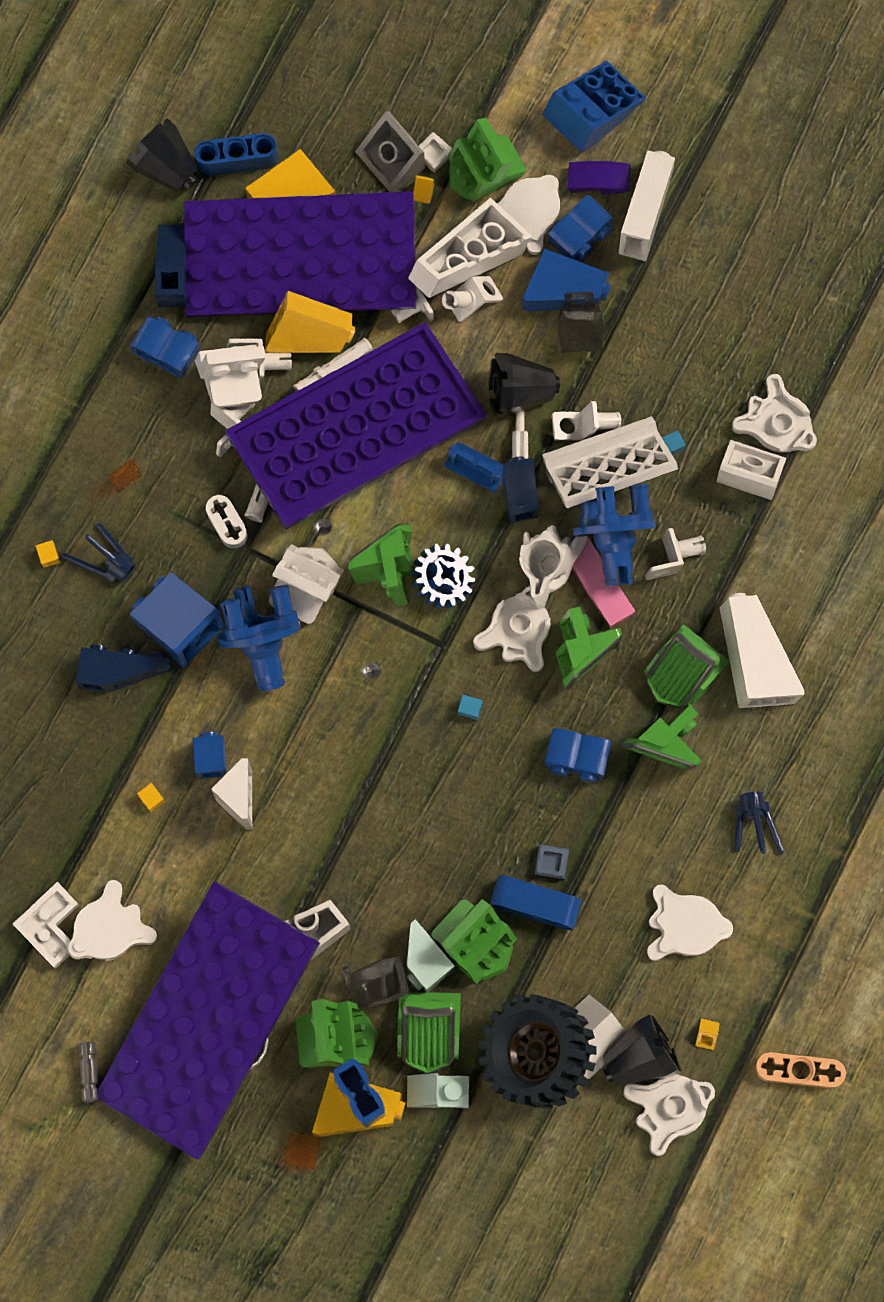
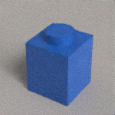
[193,732,228,779]

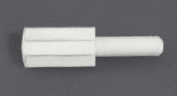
[512,410,528,459]

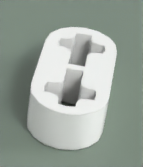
[206,495,247,549]

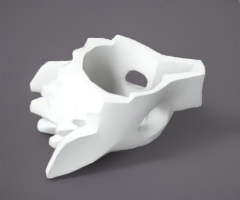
[519,526,588,605]

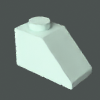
[407,919,455,992]

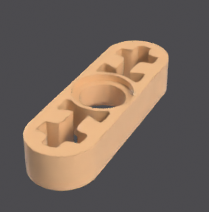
[755,1052,846,1089]

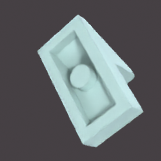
[407,1073,469,1108]

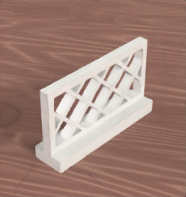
[542,416,678,508]

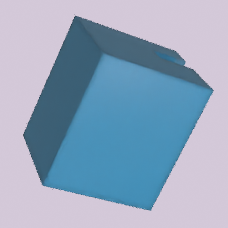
[662,430,686,456]
[458,695,483,720]

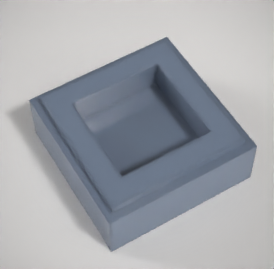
[534,844,569,880]

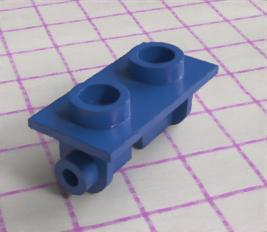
[444,441,503,493]

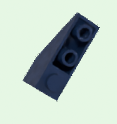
[155,224,187,307]
[502,456,539,523]
[76,645,173,693]

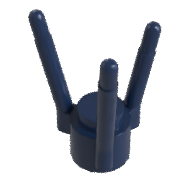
[62,523,135,583]
[734,792,785,854]

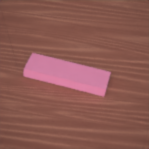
[572,538,636,629]

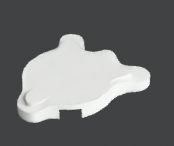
[497,175,560,255]
[732,374,817,453]
[473,586,550,672]
[68,880,157,961]
[647,885,733,961]
[624,1074,715,1156]

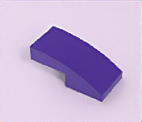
[567,161,630,195]

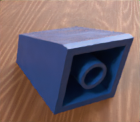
[130,572,225,669]

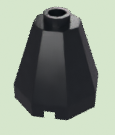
[127,118,198,192]
[488,353,560,416]
[602,1014,682,1085]

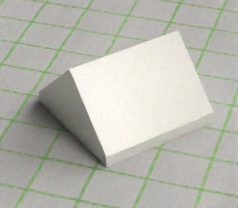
[716,440,786,500]
[211,758,252,830]
[556,994,627,1079]

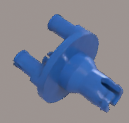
[572,484,656,586]
[217,585,301,691]

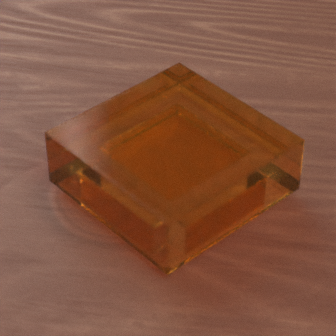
[109,460,141,493]
[284,1132,321,1170]

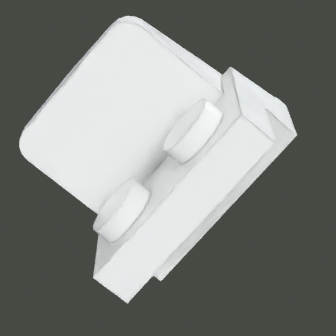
[195,344,266,408]
[268,544,344,624]

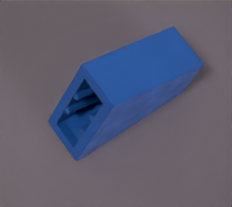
[522,248,612,311]

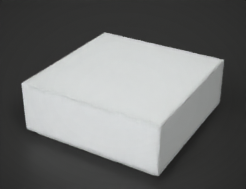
[419,132,452,173]

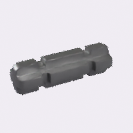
[78,1042,99,1103]

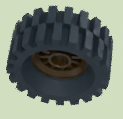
[479,994,597,1109]

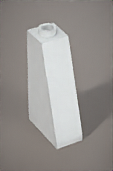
[619,151,675,261]
[720,593,804,708]

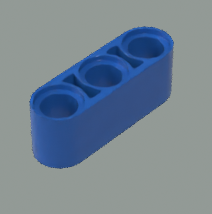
[194,133,278,176]
[489,875,582,931]

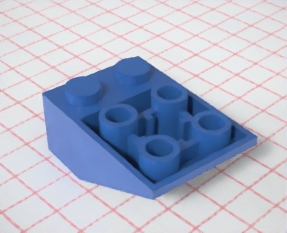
[542,60,646,153]

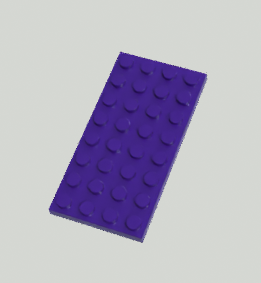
[184,191,416,317]
[225,322,487,530]
[97,881,320,1160]

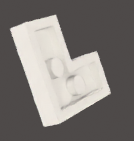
[13,882,79,969]

